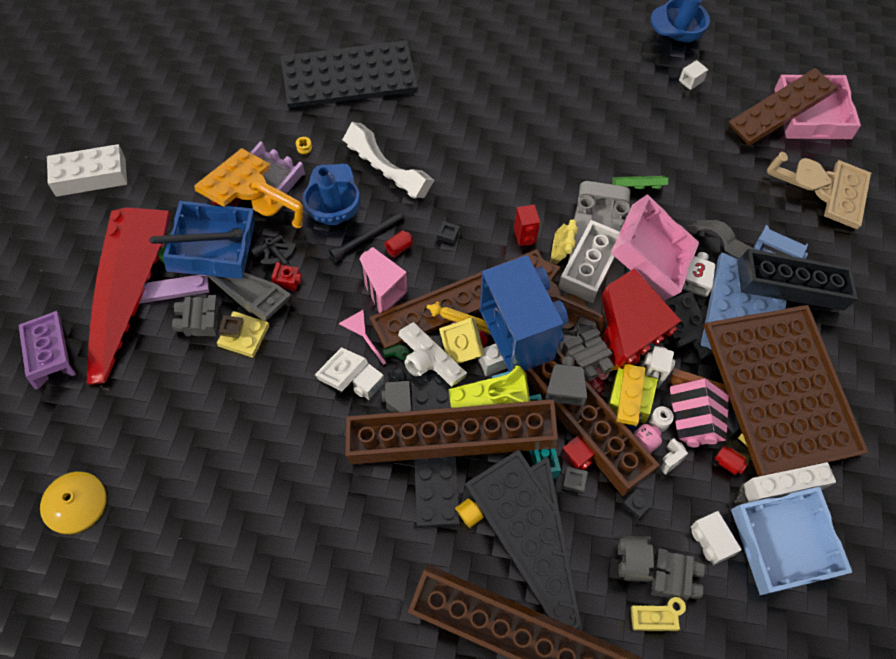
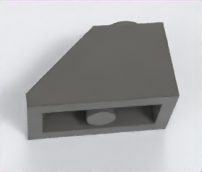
[382,381,411,413]

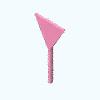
[339,310,386,365]

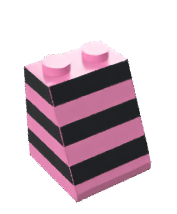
[359,247,407,313]
[670,379,729,447]

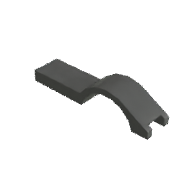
[686,220,755,258]

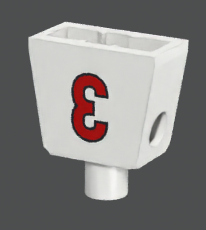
[682,252,715,298]

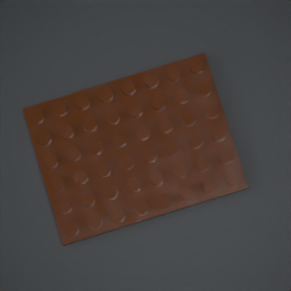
[703,305,869,477]

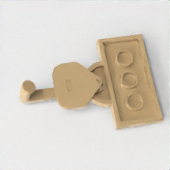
[767,152,871,229]

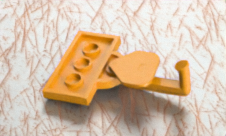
[195,148,303,228]

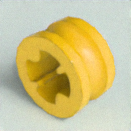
[296,137,312,154]

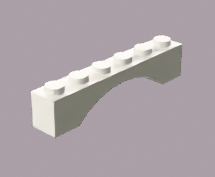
[343,122,434,199]

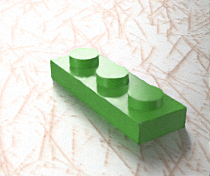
[612,176,668,189]

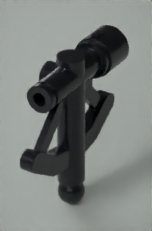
[249,234,296,266]

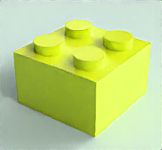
[608,368,658,424]

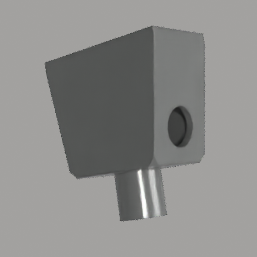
[545,356,587,406]

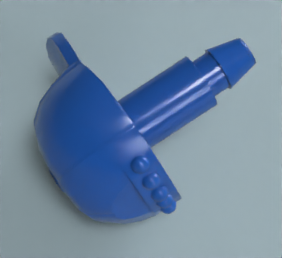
[650,0,710,43]
[303,164,361,225]

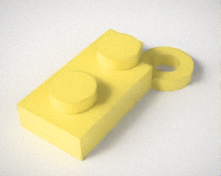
[631,597,686,631]

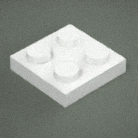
[315,347,368,391]

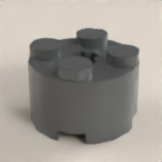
[618,536,654,581]

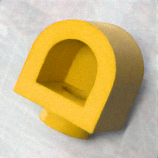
[455,498,484,528]

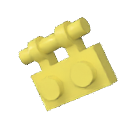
[550,220,578,264]

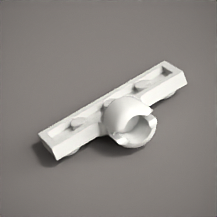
[398,322,467,387]

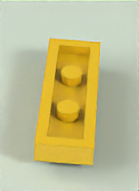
[616,364,645,426]

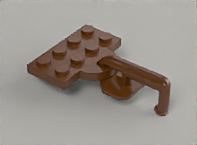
[527,253,605,336]

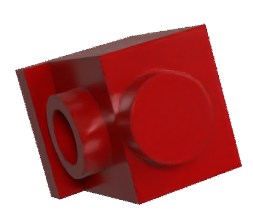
[272,262,302,291]

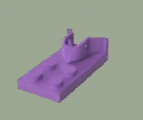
[19,311,76,390]

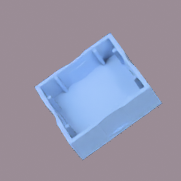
[731,486,853,595]

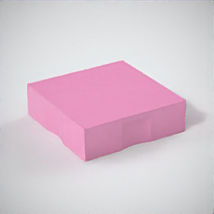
[775,75,861,139]
[611,194,699,301]

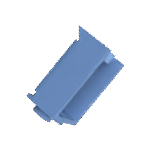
[753,224,808,259]

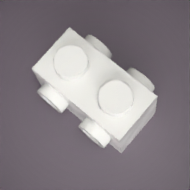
[639,346,675,389]

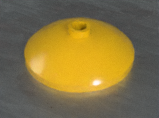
[40,472,106,534]

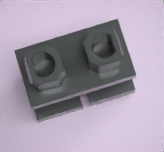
[172,295,219,336]
[561,327,614,382]
[651,548,705,601]

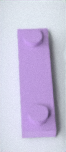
[139,275,210,304]

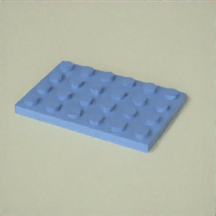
[701,253,786,350]

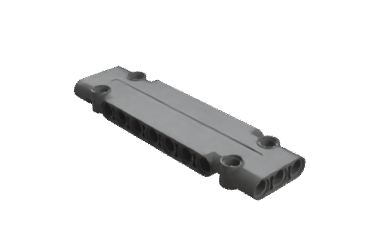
[558,181,631,351]

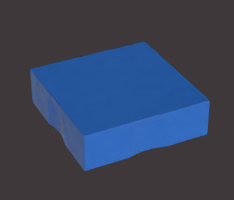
[163,201,255,279]

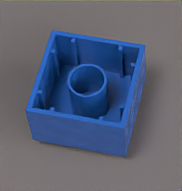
[480,255,568,373]

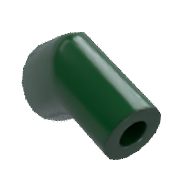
[382,344,410,360]

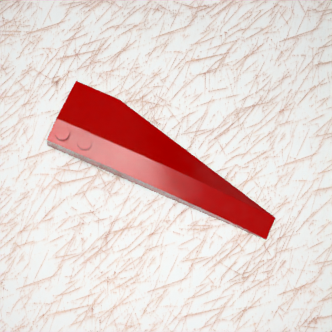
[87,207,170,385]

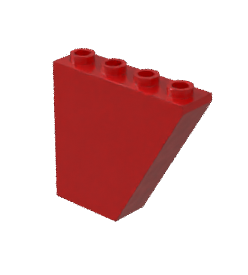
[601,269,681,367]

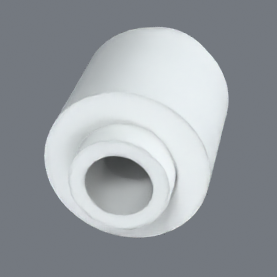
[649,407,673,433]

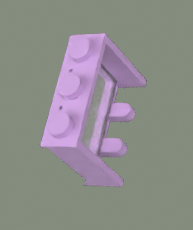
[250,141,305,194]

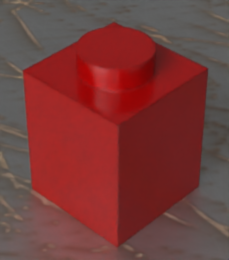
[560,436,594,471]

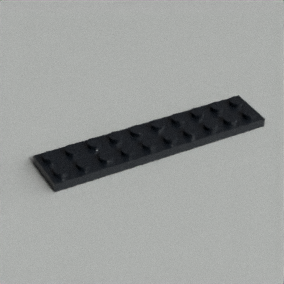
[410,336,460,528]

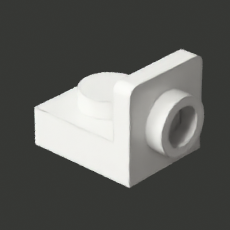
[660,438,688,475]

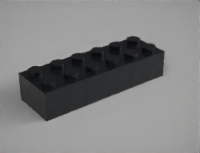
[737,249,858,311]

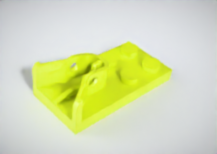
[449,366,530,408]

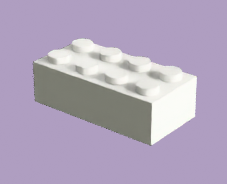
[47,144,127,197]
[558,220,620,303]

